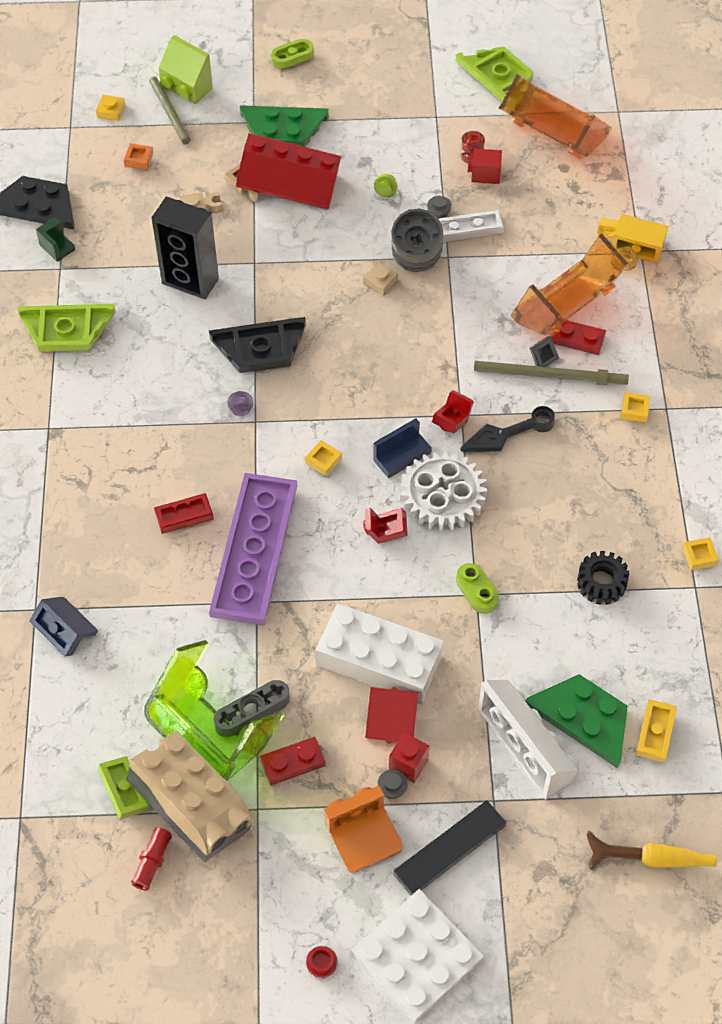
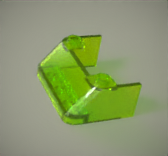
[144,640,284,781]

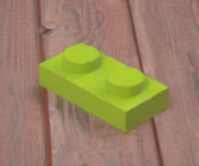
[98,756,149,820]

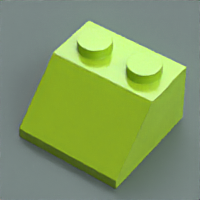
[158,35,213,104]

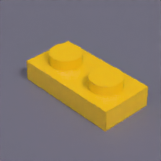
[636,699,677,763]

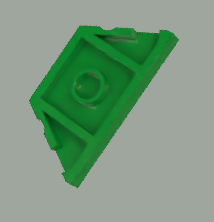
[240,105,329,147]
[525,674,628,768]

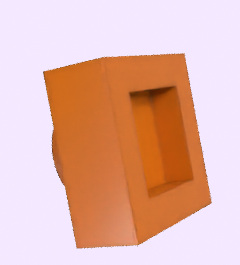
[124,143,154,170]

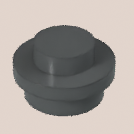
[427,196,451,218]
[378,769,407,799]

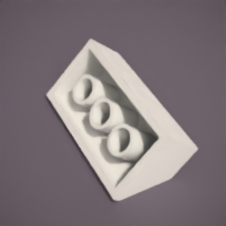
[478,679,577,800]

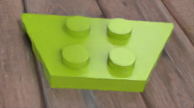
[456,46,533,110]
[17,304,116,352]

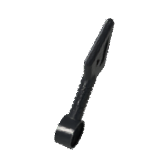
[460,406,555,452]

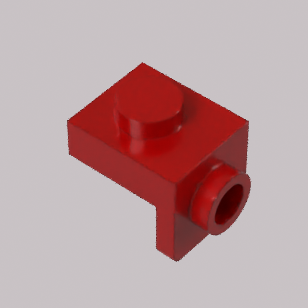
[431,390,474,434]
[363,507,408,544]

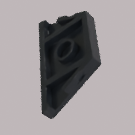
[0,176,75,230]
[209,317,306,373]

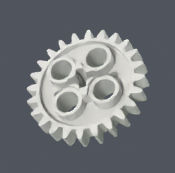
[400,451,487,531]

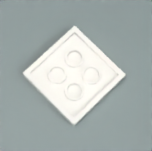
[351,889,484,1023]

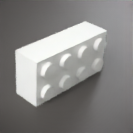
[315,603,444,704]

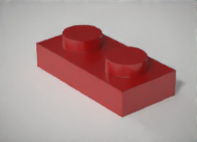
[551,318,606,355]
[260,736,326,786]

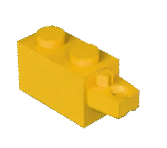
[597,214,669,263]

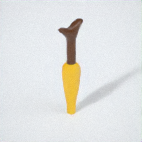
[586,831,717,870]

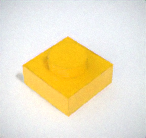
[96,95,126,121]
[620,392,651,423]
[305,440,342,476]
[682,537,719,571]

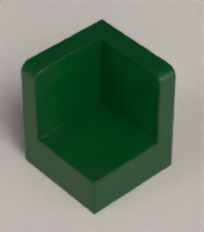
[36,217,75,262]

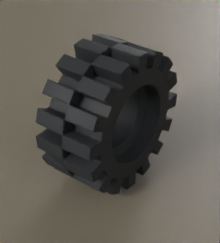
[577,551,630,605]

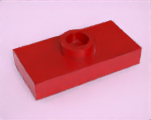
[154,493,214,534]

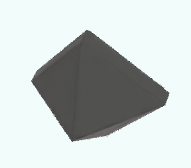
[529,336,559,367]

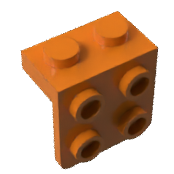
[324,785,403,873]

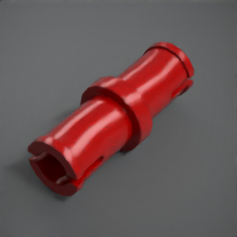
[131,827,172,891]

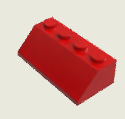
[235,133,341,210]

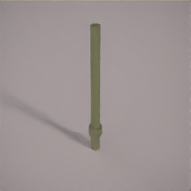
[474,361,629,385]

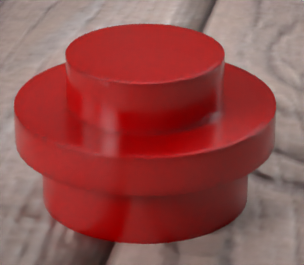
[306,946,337,978]

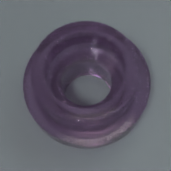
[227,391,253,416]

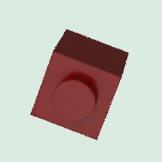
[467,148,502,184]
[389,732,430,783]

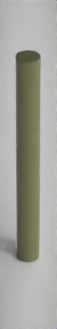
[149,76,191,144]

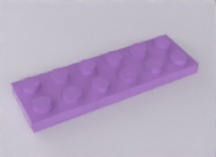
[209,473,298,626]

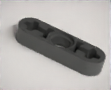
[213,680,290,737]

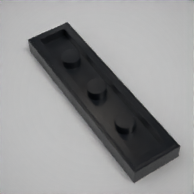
[393,800,506,896]

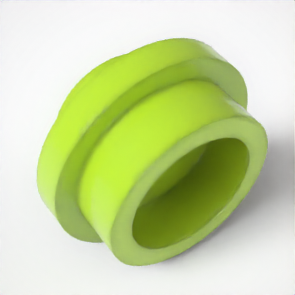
[374,174,398,197]

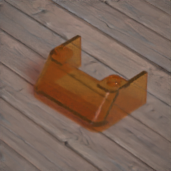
[499,74,612,159]
[511,234,629,336]

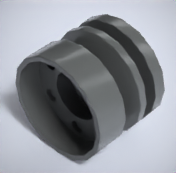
[391,208,444,272]

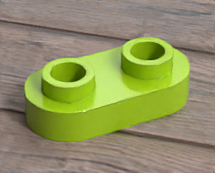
[271,39,314,69]
[456,563,499,614]

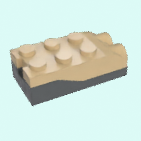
[126,730,252,862]

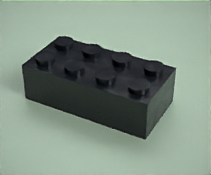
[151,196,219,300]

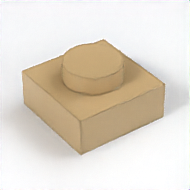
[363,262,398,295]

